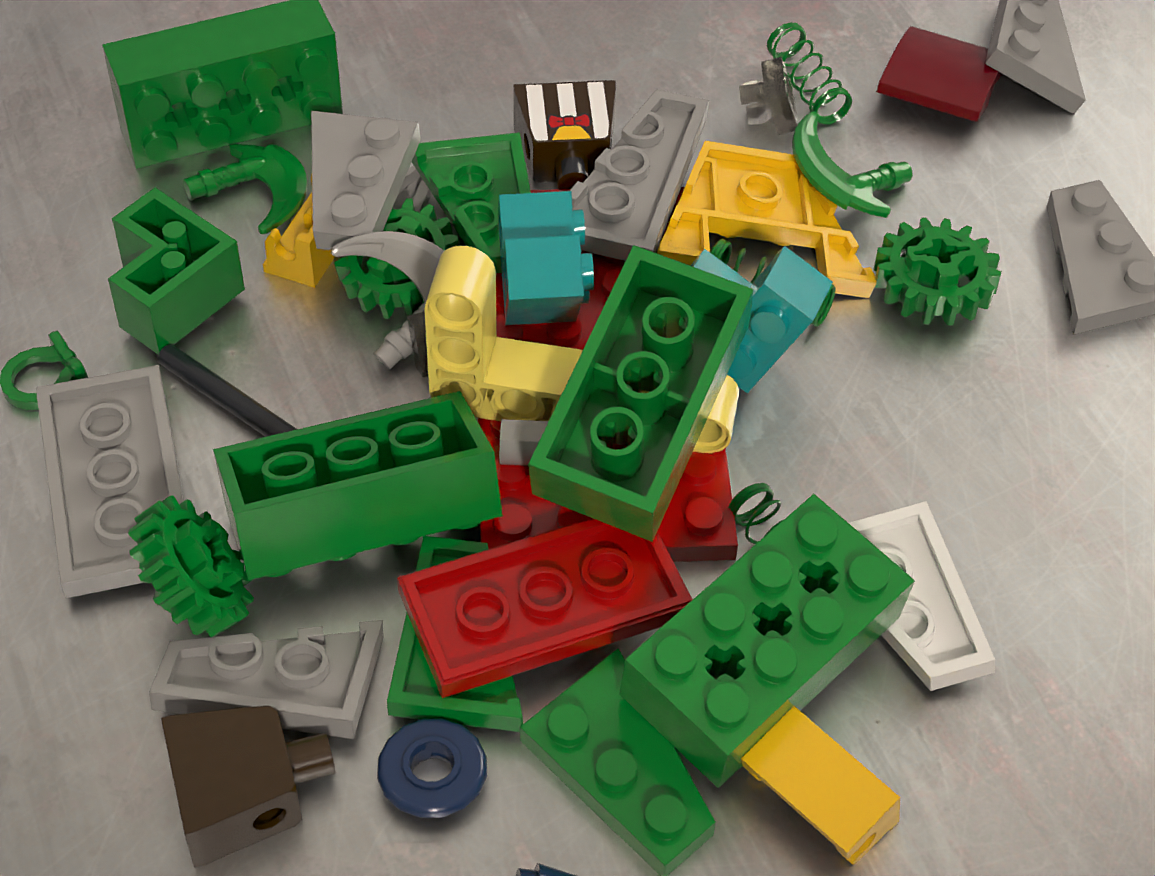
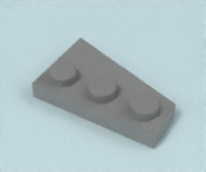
[1046,180,1155,335]
[149,620,383,739]

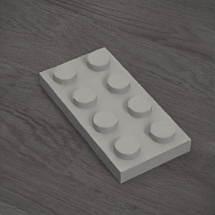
[36,365,184,599]

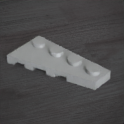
[570,89,709,261]

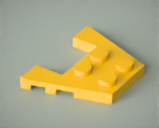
[657,141,876,298]

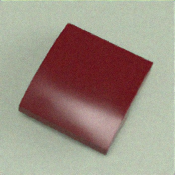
[876,26,1002,122]

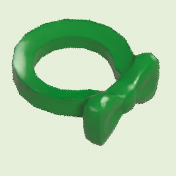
[0,330,88,411]

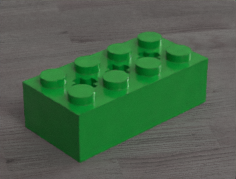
[102,0,343,169]
[528,245,754,542]
[213,391,503,581]
[619,494,915,788]

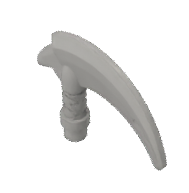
[331,231,444,370]

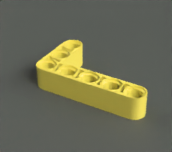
[424,246,739,453]

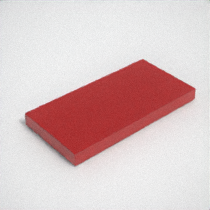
[397,518,693,698]

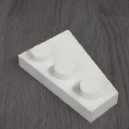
[849,501,995,691]

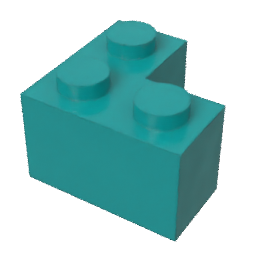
[498,191,594,325]
[691,246,833,394]

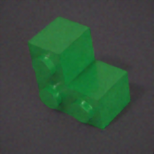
[108,187,245,355]

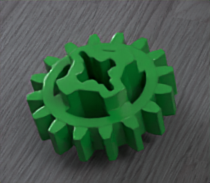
[334,198,459,319]
[873,217,1002,326]
[128,496,254,637]

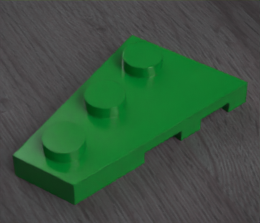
[412,132,531,273]
[387,536,523,732]
[520,648,716,876]

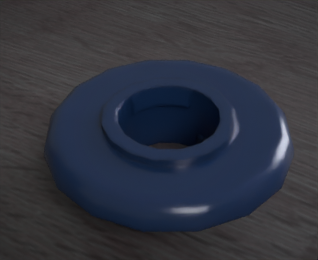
[377,718,487,818]

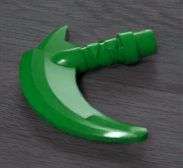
[792,111,913,218]
[182,144,308,234]

